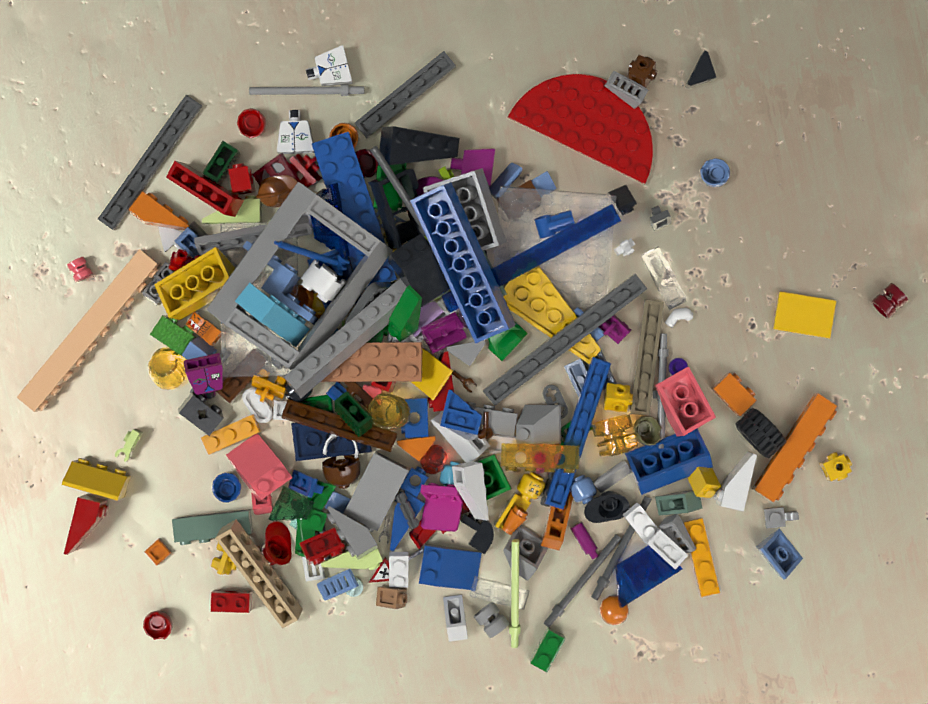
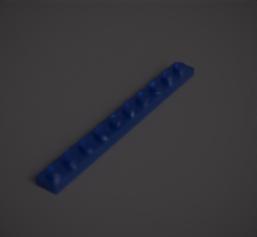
[441,204,621,313]

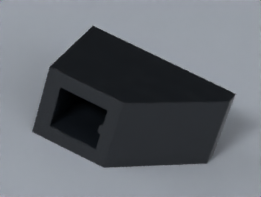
[607,185,637,216]

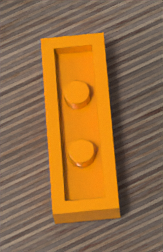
[201,414,261,455]

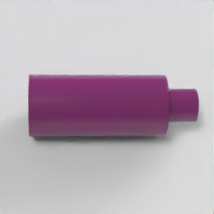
[570,521,599,559]

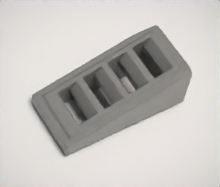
[604,71,649,109]
[659,514,696,554]

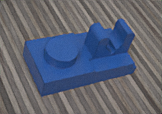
[288,470,324,498]

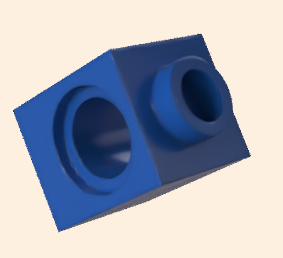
[400,466,429,497]

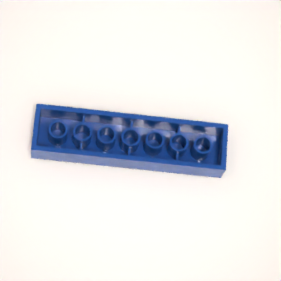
[312,132,397,290]
[410,182,516,344]

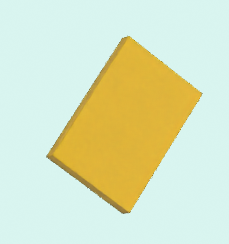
[773,291,836,339]

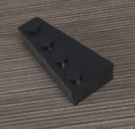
[378,126,460,166]

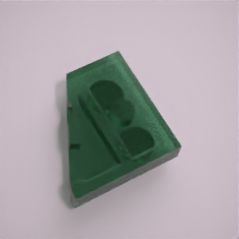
[268,486,315,521]

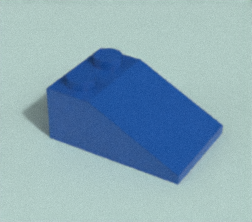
[419,543,482,591]

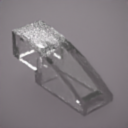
[641,246,686,310]
[469,576,530,609]

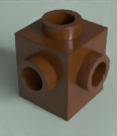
[628,55,658,88]

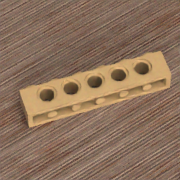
[215,519,303,629]

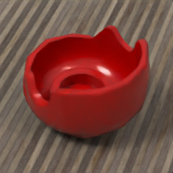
[237,108,266,138]
[143,611,173,640]

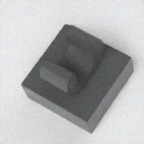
[650,206,671,231]

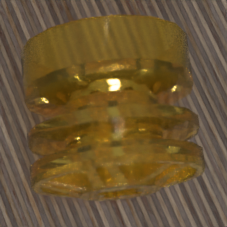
[591,414,638,456]

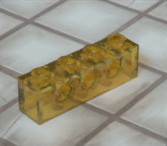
[501,443,580,473]

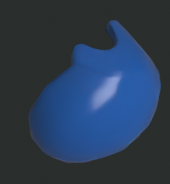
[212,473,241,503]

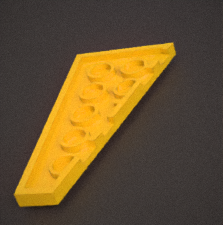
[503,252,601,364]

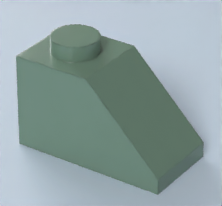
[655,490,702,516]

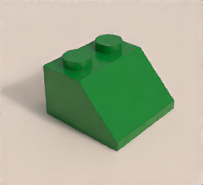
[473,454,512,500]

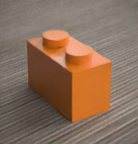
[711,373,757,416]

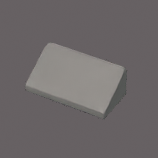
[593,461,631,493]

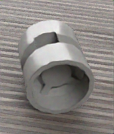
[474,602,510,638]

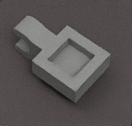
[764,507,799,529]

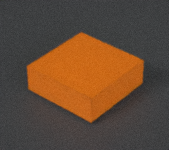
[144,538,172,565]

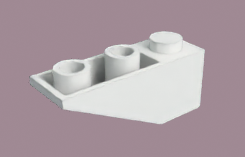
[431,411,491,462]
[452,461,489,521]

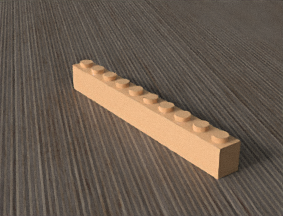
[17,249,160,412]

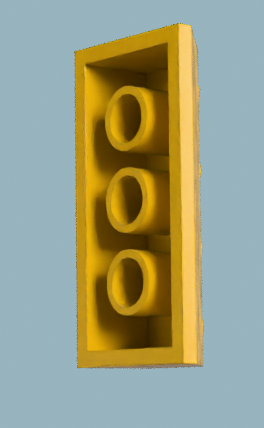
[154,247,235,320]

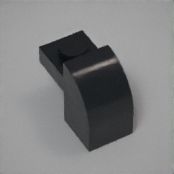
[460,513,494,554]

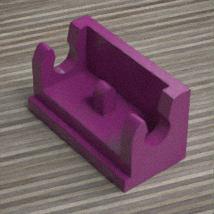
[421,312,467,354]

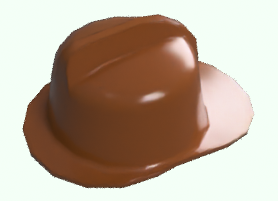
[256,175,297,207]

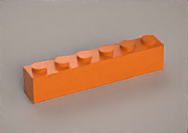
[752,393,837,502]

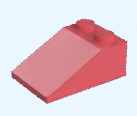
[655,366,716,437]
[226,433,292,501]

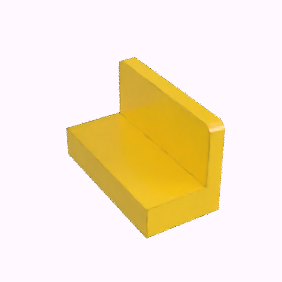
[495,492,531,530]

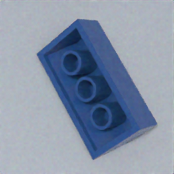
[625,428,713,495]

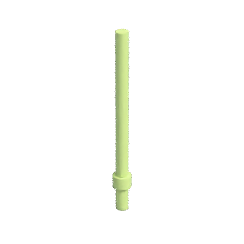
[509,539,521,648]

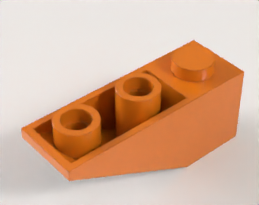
[128,191,190,231]

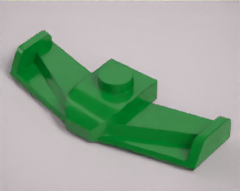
[295,480,336,557]

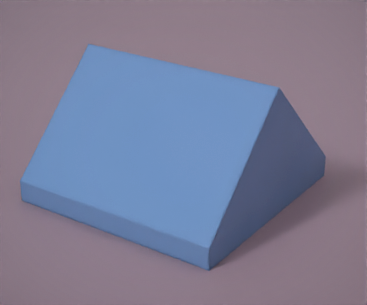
[756,528,803,580]

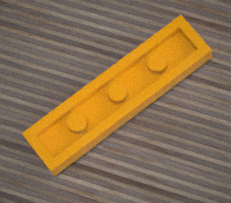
[683,518,720,597]

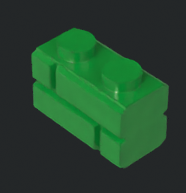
[530,627,566,672]

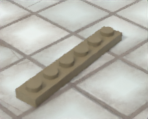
[630,299,664,416]

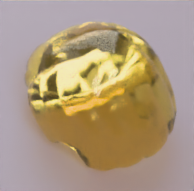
[148,348,186,390]
[368,393,410,431]

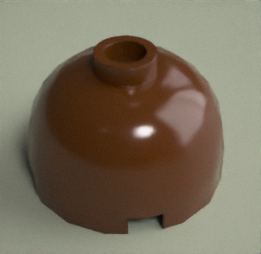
[322,455,361,489]

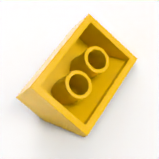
[61,458,131,501]

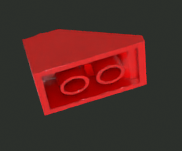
[64,495,109,555]

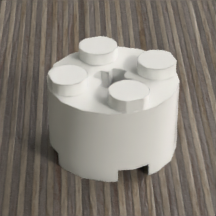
[301,259,346,303]

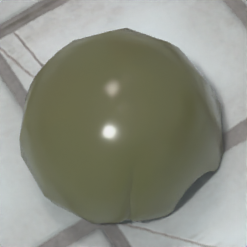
[633,416,662,446]

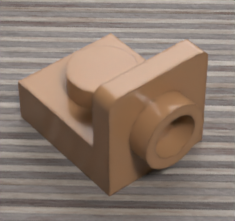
[376,586,407,609]

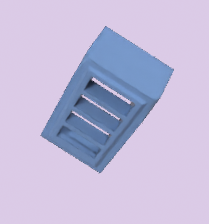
[317,569,359,601]

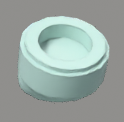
[346,577,363,597]

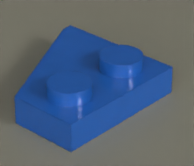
[440,390,482,435]

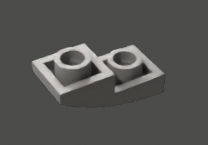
[142,262,175,306]

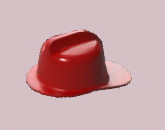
[261,521,292,565]

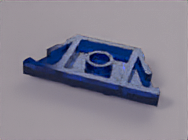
[310,182,350,257]
[615,545,682,608]

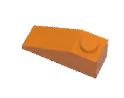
[541,491,573,551]

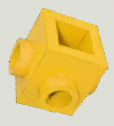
[604,383,633,412]
[819,452,852,481]

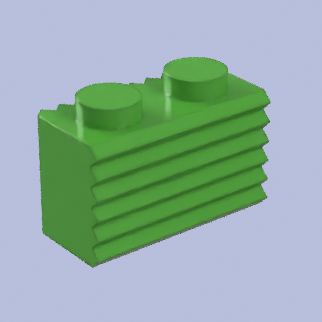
[150,315,196,356]

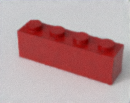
[166,161,244,217]

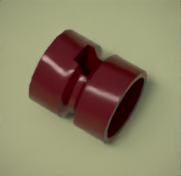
[871,283,909,319]

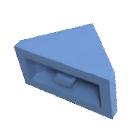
[175,227,201,258]

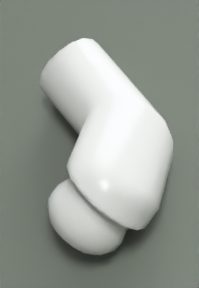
[665,307,693,328]

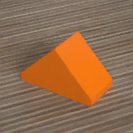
[397,435,436,461]

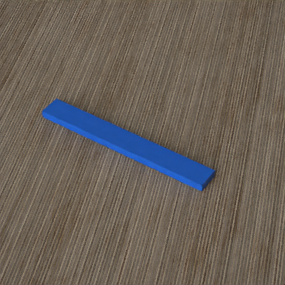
[544,357,611,509]

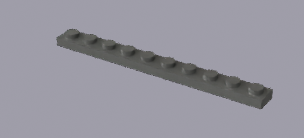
[483,273,647,406]

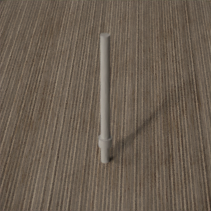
[249,85,364,96]
[657,333,669,448]

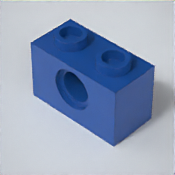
[400,398,429,438]

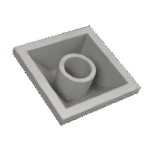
[516,405,561,444]
[503,525,548,581]

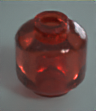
[420,445,448,474]

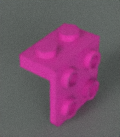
[420,483,464,532]

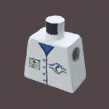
[306,45,353,86]
[277,110,314,154]

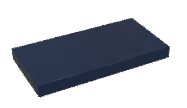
[291,423,372,461]

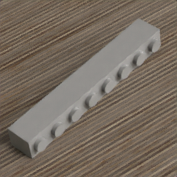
[284,279,406,398]

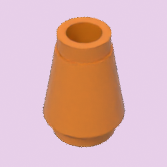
[502,505,528,535]

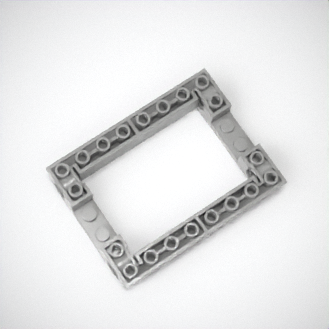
[206,182,393,370]

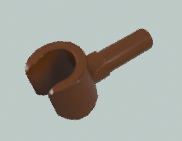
[452,370,477,393]
[478,412,493,439]

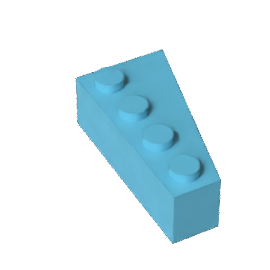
[235,282,310,347]

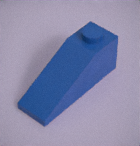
[390,491,425,552]

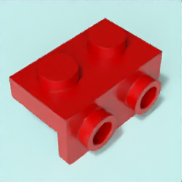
[299,527,345,566]

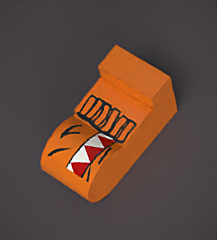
[186,312,224,346]

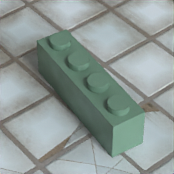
[172,509,253,545]

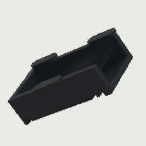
[368,169,425,248]

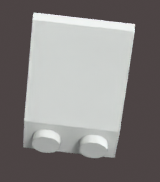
[714,452,757,512]

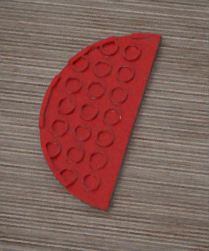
[507,74,653,185]

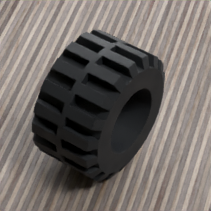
[735,408,786,458]

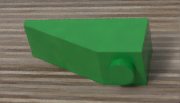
[388,285,422,342]

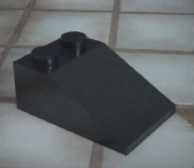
[388,233,450,307]

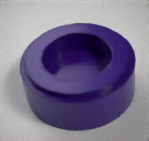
[668,358,688,375]

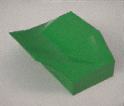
[488,322,528,361]

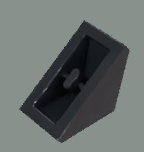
[685,50,717,89]

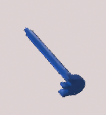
[274,241,350,276]

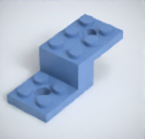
[243,241,318,325]

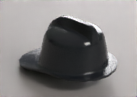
[584,491,630,523]

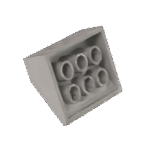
[423,168,506,251]

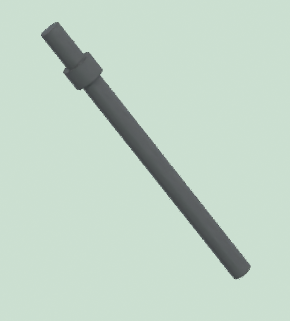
[370,146,427,238]
[591,496,652,601]
[544,534,622,627]

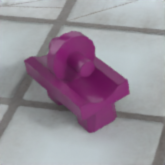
[599,315,631,344]

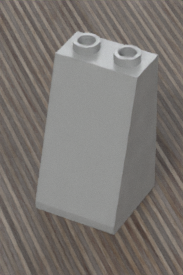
[343,451,410,532]

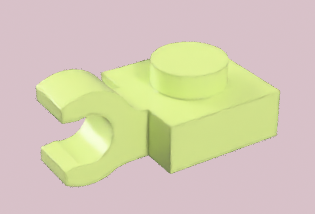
[115,429,143,462]

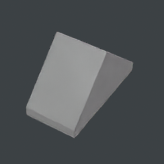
[447,340,485,366]

